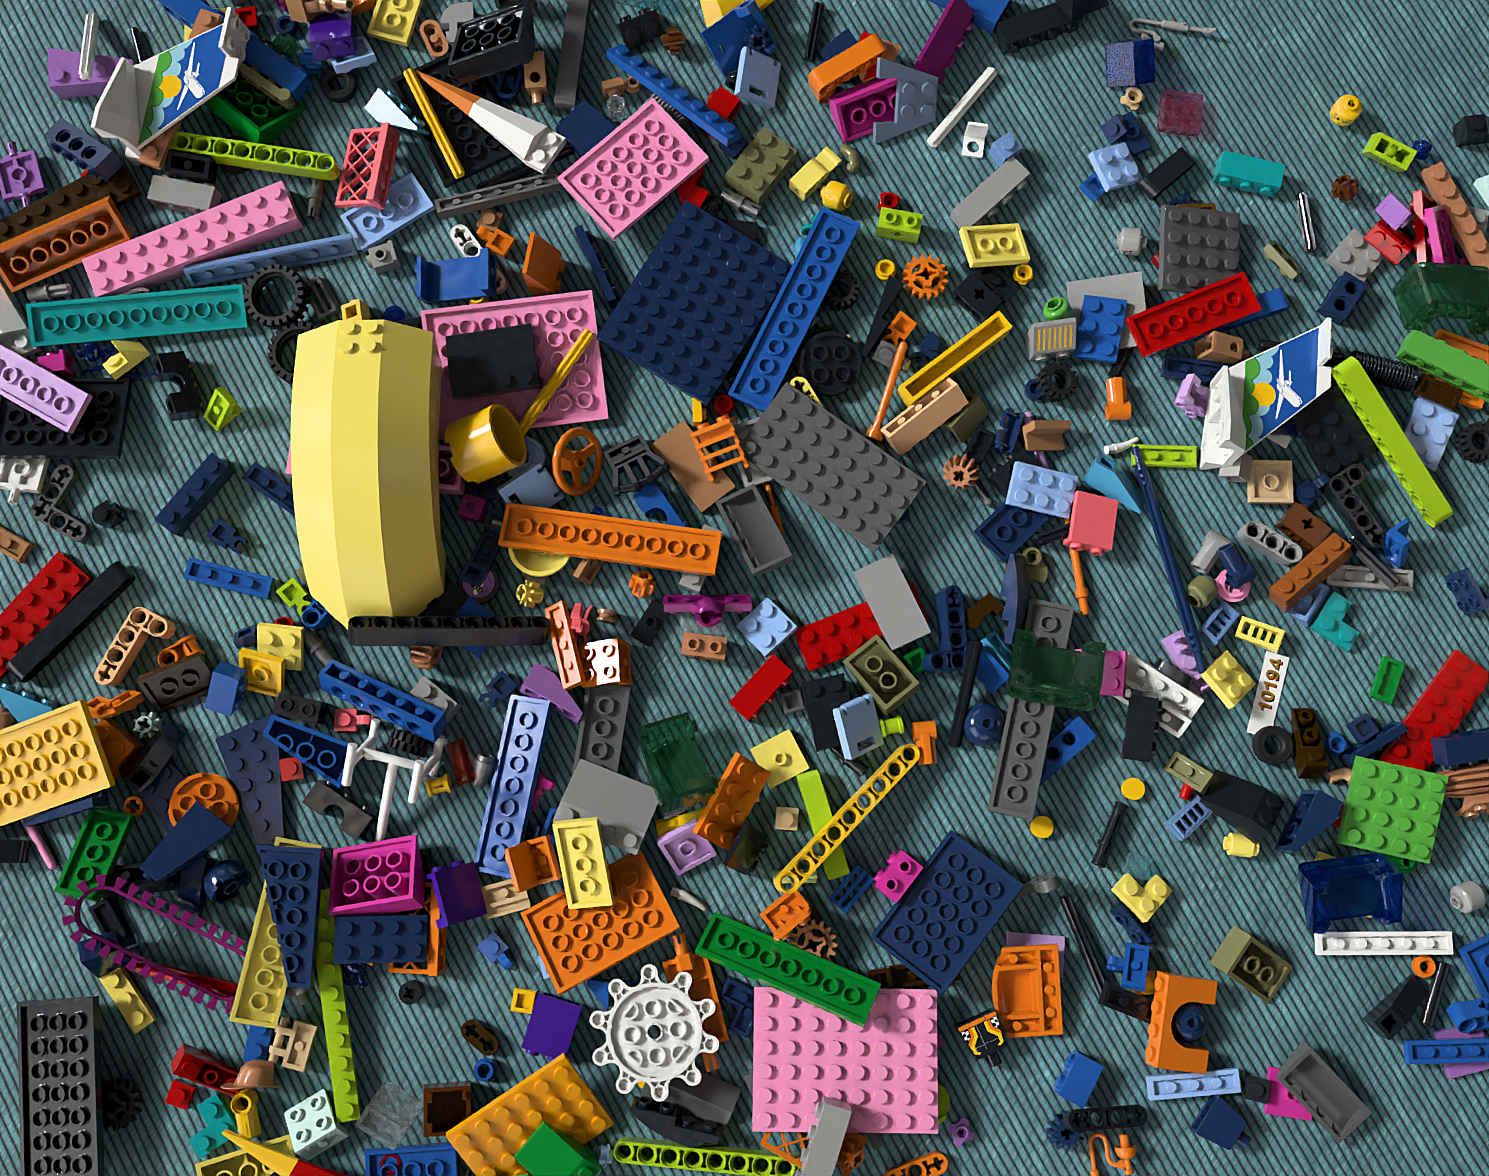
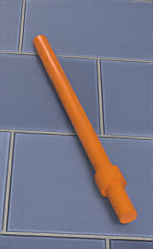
[1064,509,1090,616]

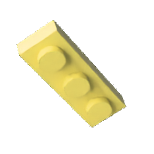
[99,966,157,1034]

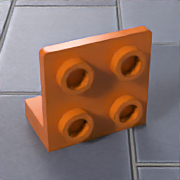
[579,638,632,688]

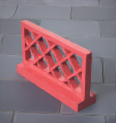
[335,122,400,210]

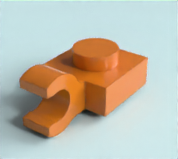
[476,226,515,259]

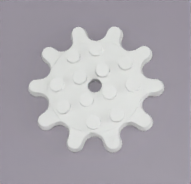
[590,964,719,1102]

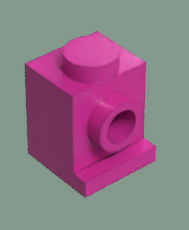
[36,349,74,378]

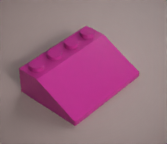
[328,835,425,917]

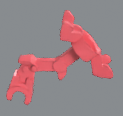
[571,603,593,643]

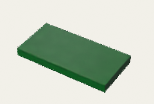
[54,807,136,903]

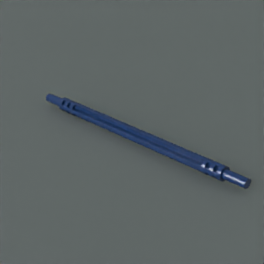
[1131,446,1207,674]

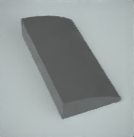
[715,484,793,576]
[1276,1041,1372,1144]

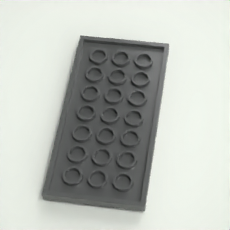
[735,382,927,553]

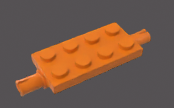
[662,932,729,1072]

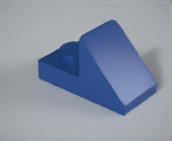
[587,978,634,1010]

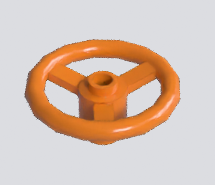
[552,427,603,496]

